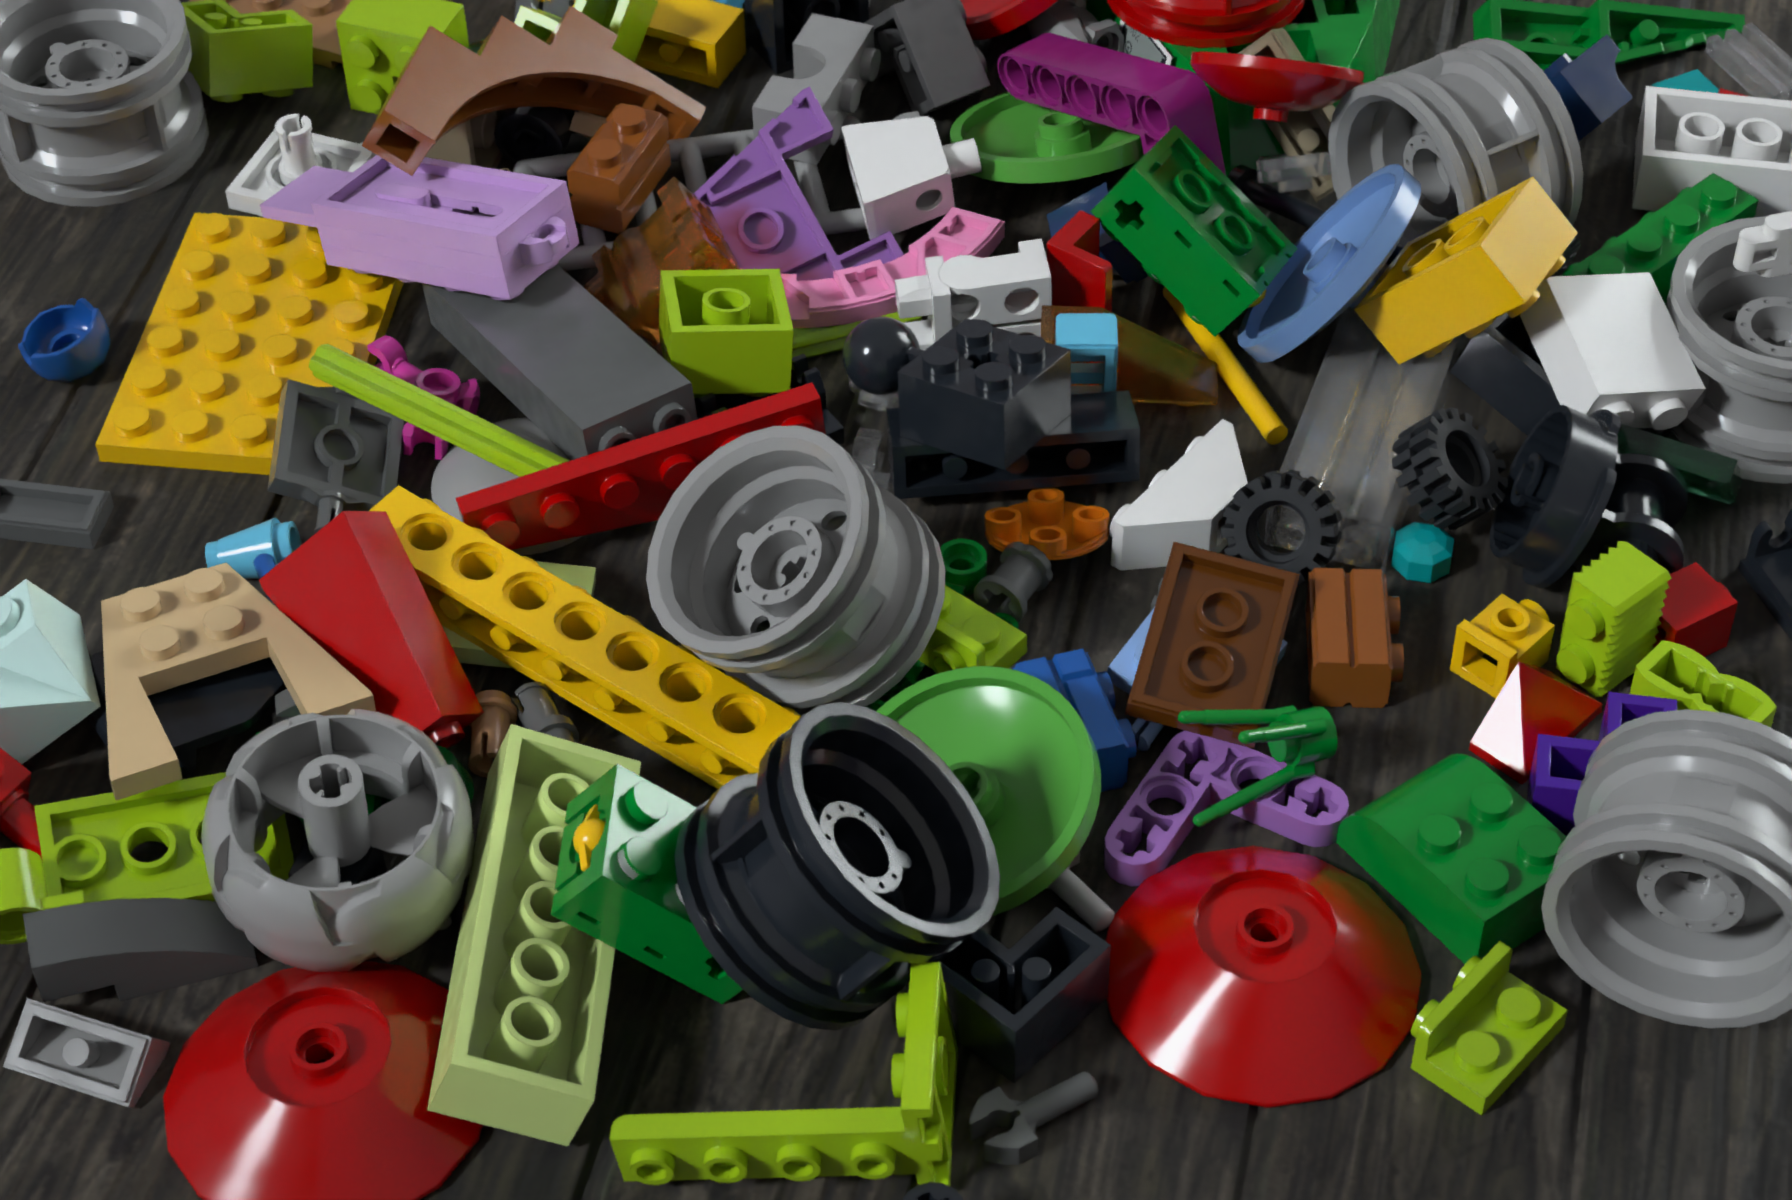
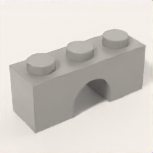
[752,13,881,165]

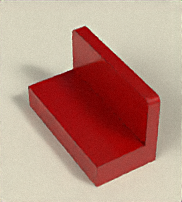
[1047,210,1113,333]

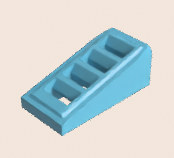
[1055,313,1118,395]

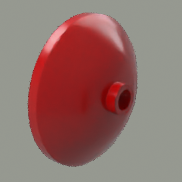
[1190,52,1365,123]

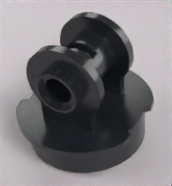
[1490,405,1688,588]

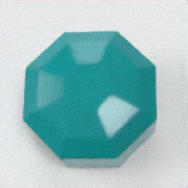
[1391,522,1454,583]

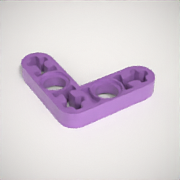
[1104,731,1349,886]

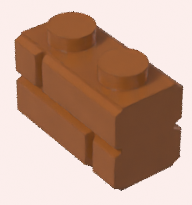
[567,103,671,234]
[1305,568,1404,708]

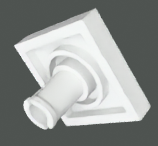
[225,114,376,216]

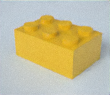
[1354,176,1578,364]

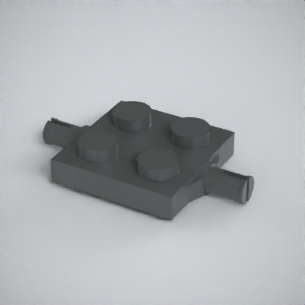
[267,379,404,534]

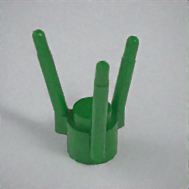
[1178,705,1338,827]

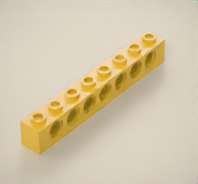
[369,485,802,789]

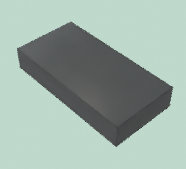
[0,479,114,550]

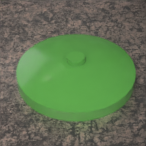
[950,91,1144,184]
[876,666,1101,916]

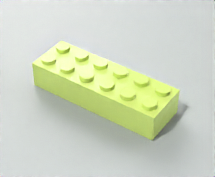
[427,724,641,1147]

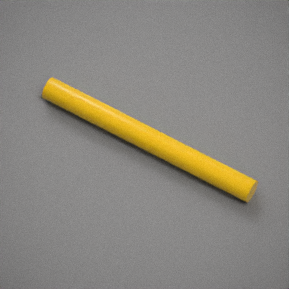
[1163,287,1288,445]

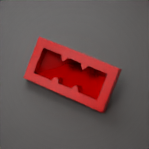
[1469,662,1603,785]

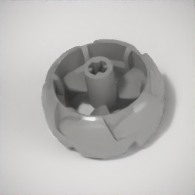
[202,709,474,972]

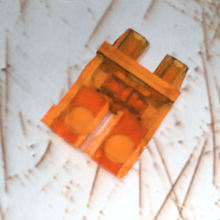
[583,177,740,346]

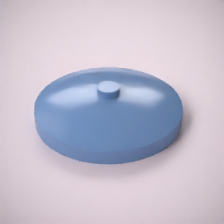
[1237,164,1421,363]

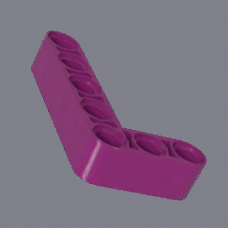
[997,33,1226,175]

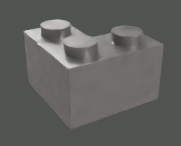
[864,0,990,116]

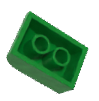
[1336,753,1566,964]

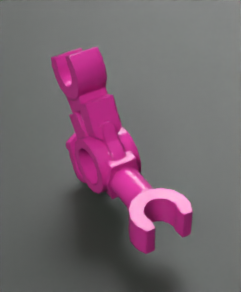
[368,335,480,460]

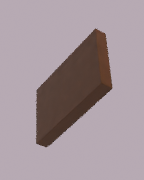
[1125,542,1300,749]

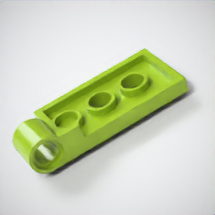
[0,772,294,944]

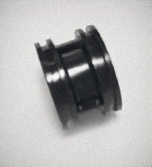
[675,702,1000,1031]

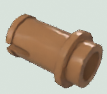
[468,690,518,778]

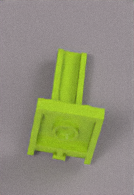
[610,962,958,1186]

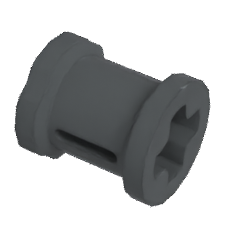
[973,542,1053,623]

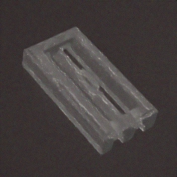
[1705,23,1792,101]

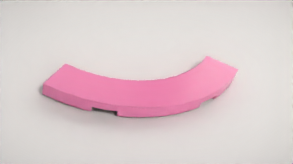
[720,207,1005,328]

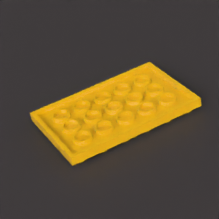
[95,213,404,475]

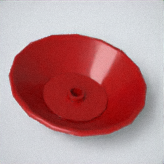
[1106,846,1422,1108]
[163,961,483,1200]

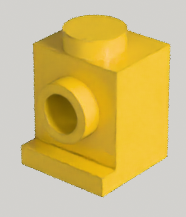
[1450,594,1555,699]

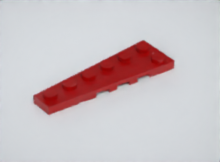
[456,382,826,550]

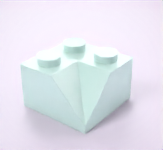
[0,579,100,764]

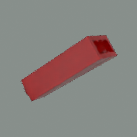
[259,511,484,749]

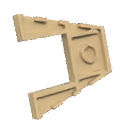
[101,562,376,801]

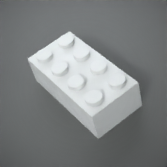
[1632,86,1792,217]

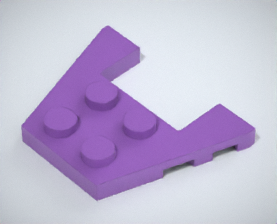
[683,86,904,281]

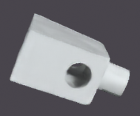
[841,116,981,240]

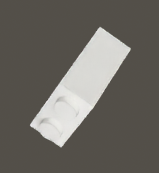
[1520,272,1706,431]

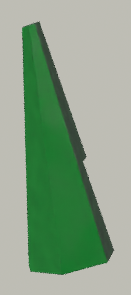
[1473,0,1746,71]

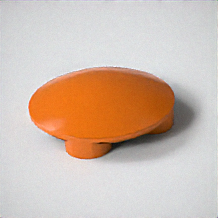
[984,488,1110,560]

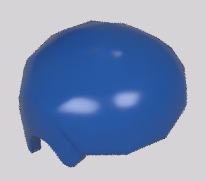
[18,298,110,383]

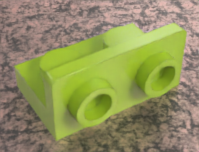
[918,585,1027,674]
[1411,941,1568,1116]

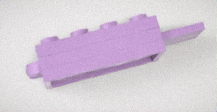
[260,155,579,301]

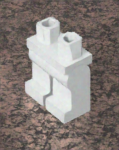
[895,238,1052,351]

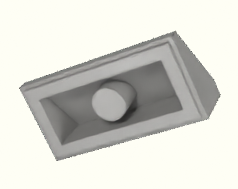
[3,998,171,1108]

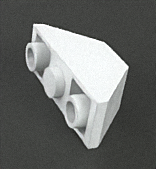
[1109,419,1248,571]

